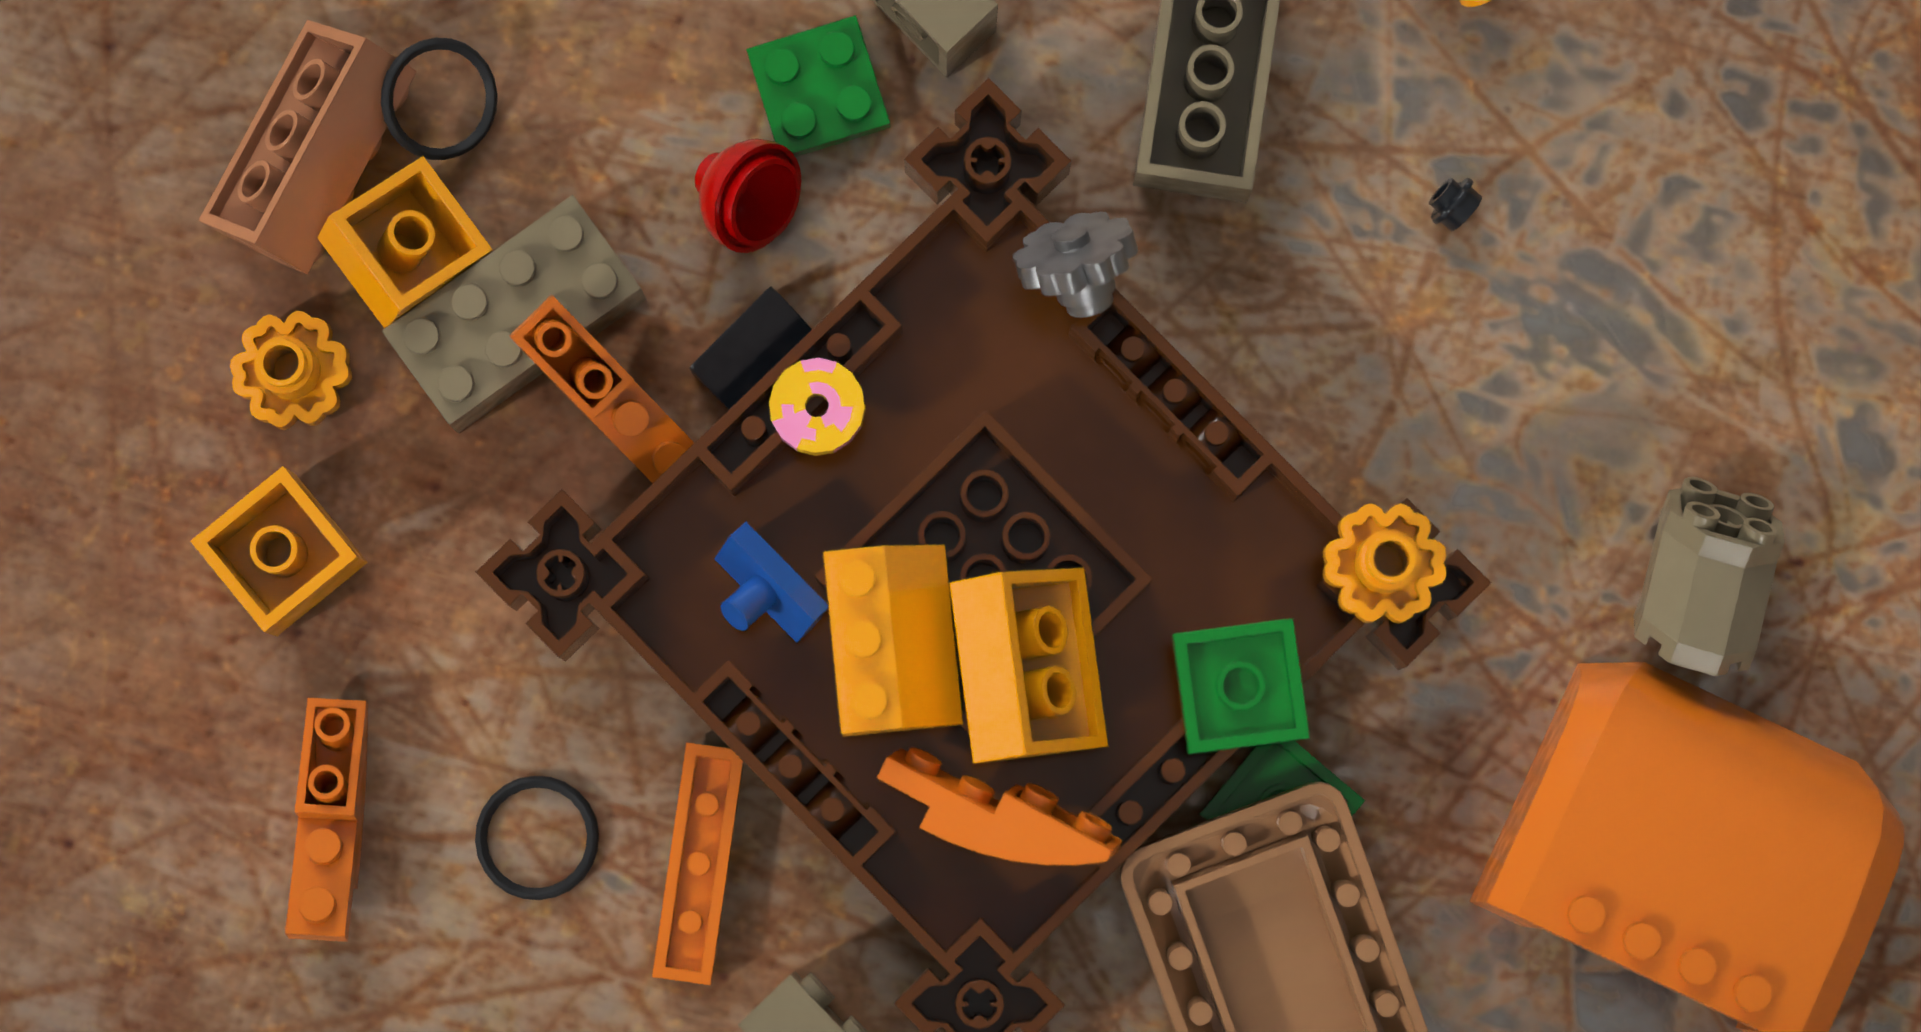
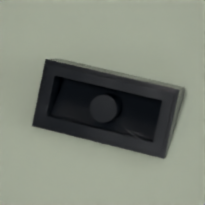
[689,286,812,409]

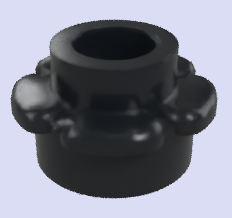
[1429,178,1482,231]

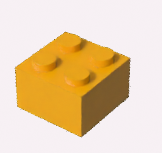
[317,156,493,329]
[190,466,368,637]

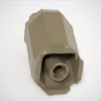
[1633,477,1785,676]

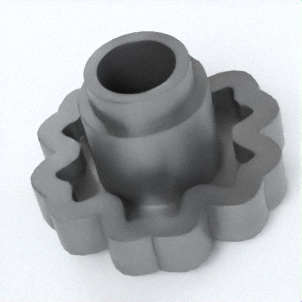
[1013,212,1138,317]

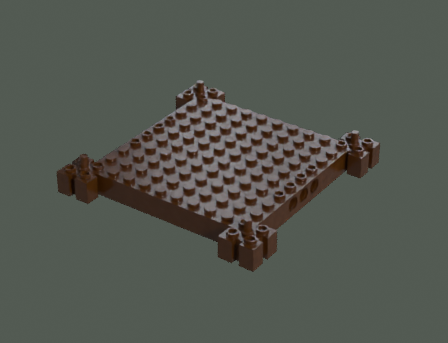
[476,78,1491,1032]

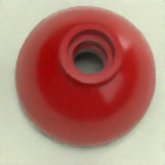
[695,138,801,253]

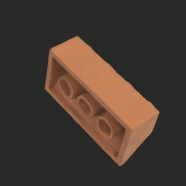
[198,20,417,275]

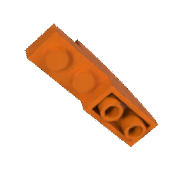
[509,295,694,484]
[285,698,368,942]
[877,747,1123,865]

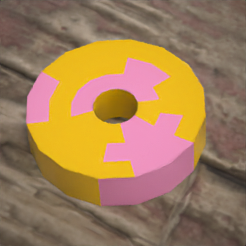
[769,358,865,456]

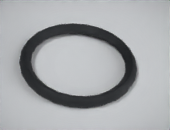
[381,37,498,160]
[475,776,599,900]

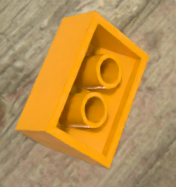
[823,545,963,737]
[950,568,1108,763]

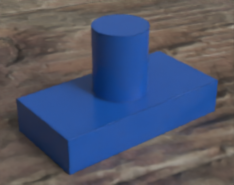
[714,522,829,643]

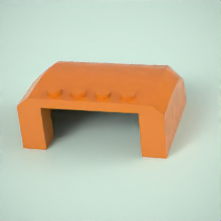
[1469,662,1904,1032]

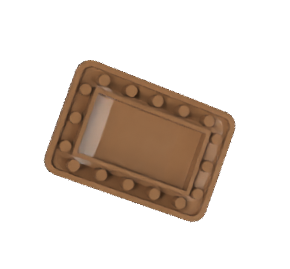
[1120,781,1428,1032]

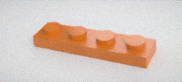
[652,742,744,985]

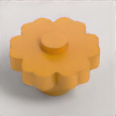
[230,311,352,430]
[1323,503,1446,623]

